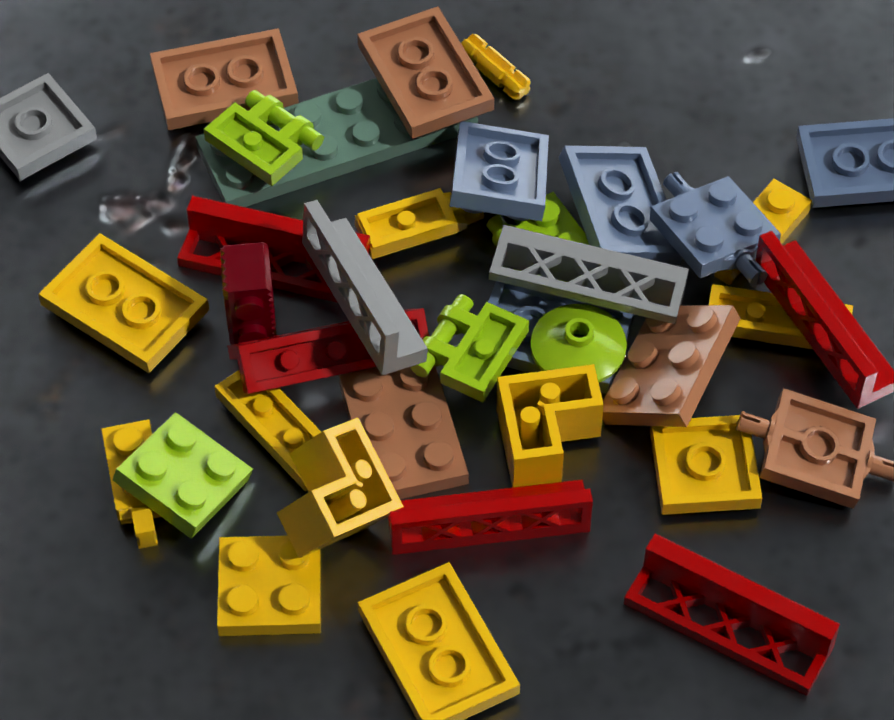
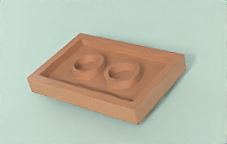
[357,6,494,139]
[150,28,299,130]
[602,305,741,427]
[339,366,469,499]

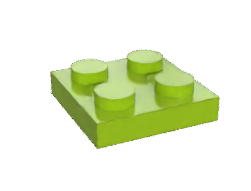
[113,412,253,539]

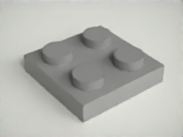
[0,73,97,181]

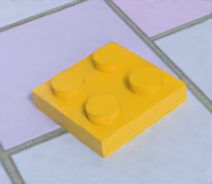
[650,415,763,515]
[217,535,321,636]

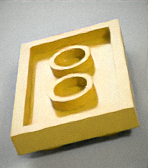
[38,233,209,373]
[358,562,520,720]

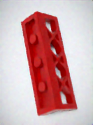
[177,195,370,303]
[755,230,894,409]
[227,308,429,394]
[387,479,593,555]
[623,533,840,696]

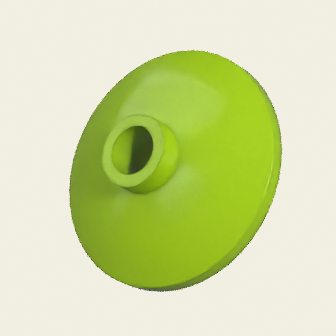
[530,304,627,383]

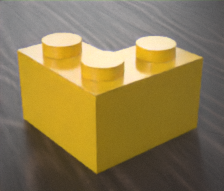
[497,364,604,487]
[277,417,404,558]

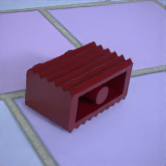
[220,242,277,345]

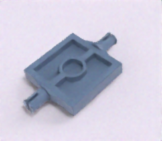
[649,172,781,287]

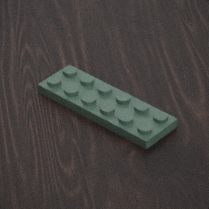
[195,78,478,207]

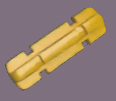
[461,34,531,100]

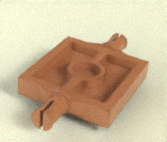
[736,388,894,509]

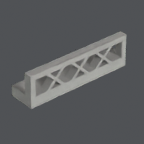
[302,200,428,375]
[489,225,689,324]

